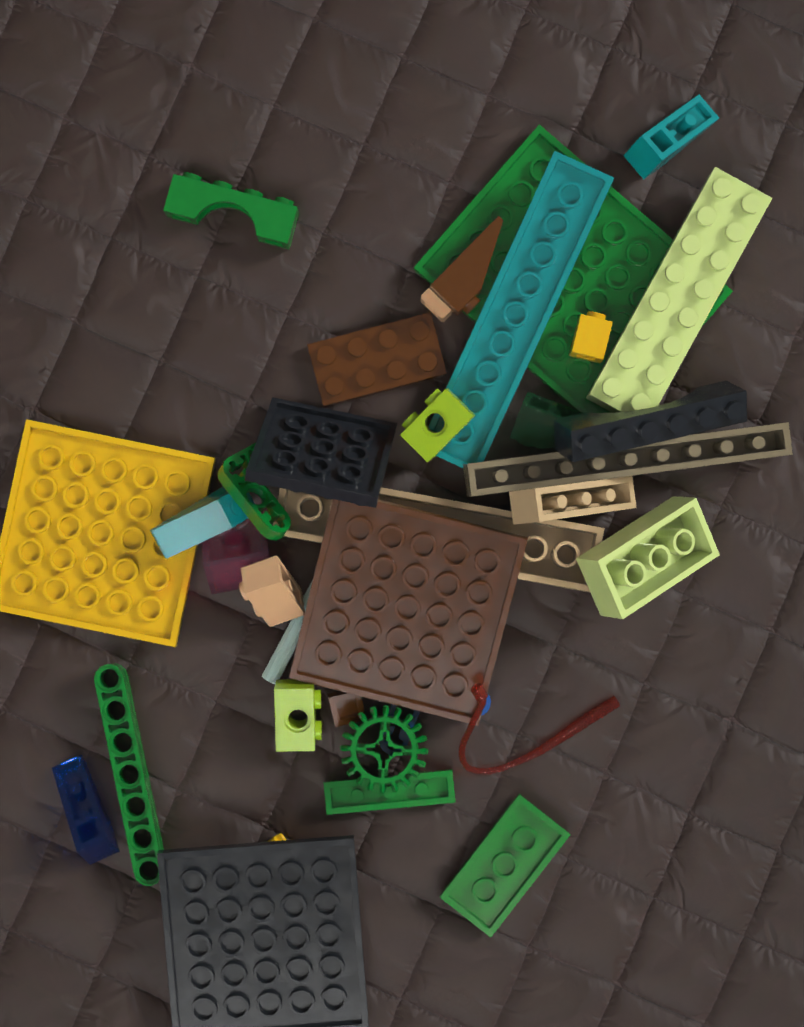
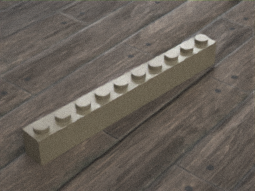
[463,422,793,497]

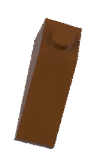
[430,216,503,317]

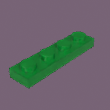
[323,769,456,815]

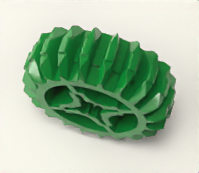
[340,705,428,794]

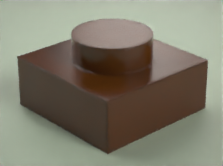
[327,691,365,728]

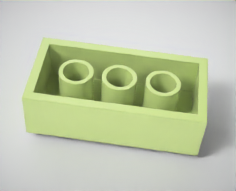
[576,496,720,619]

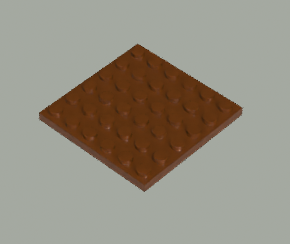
[289,499,528,726]

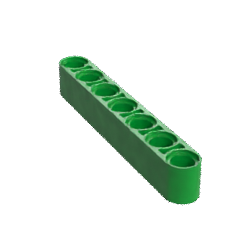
[94,663,164,886]

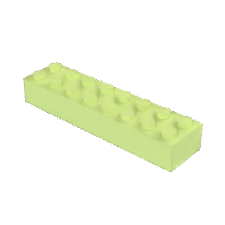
[586,167,772,413]

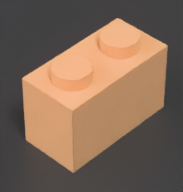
[239,555,305,627]

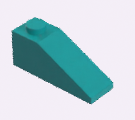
[623,94,719,180]
[150,487,255,558]

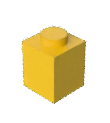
[569,311,613,363]

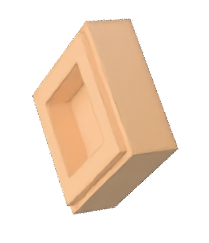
[421,288,452,322]

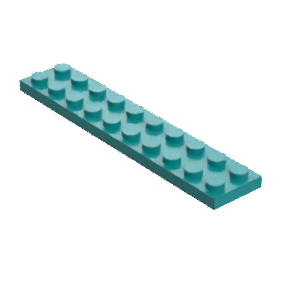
[429,151,614,468]

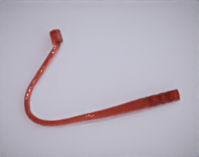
[458,683,620,774]

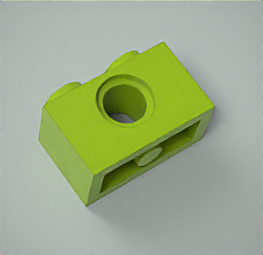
[400,388,476,463]
[274,679,322,752]

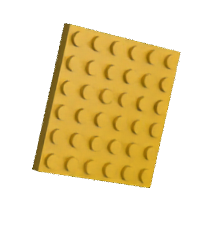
[0,419,216,647]

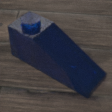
[52,755,120,865]

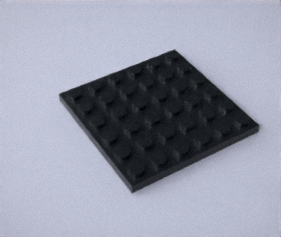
[157,835,369,1027]

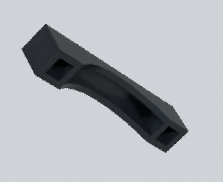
[553,381,747,462]

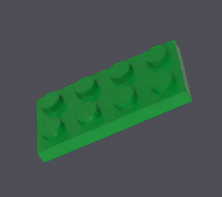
[439,793,571,938]

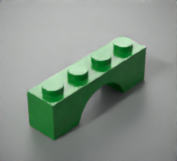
[163,172,299,250]

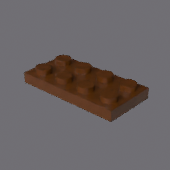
[307,312,447,407]

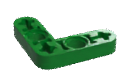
[217,443,291,540]

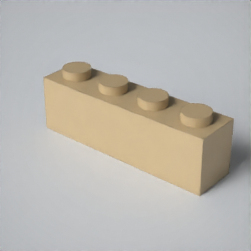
[509,476,636,525]

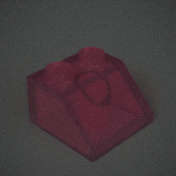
[202,512,272,595]

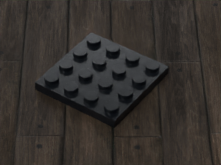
[245,397,397,508]

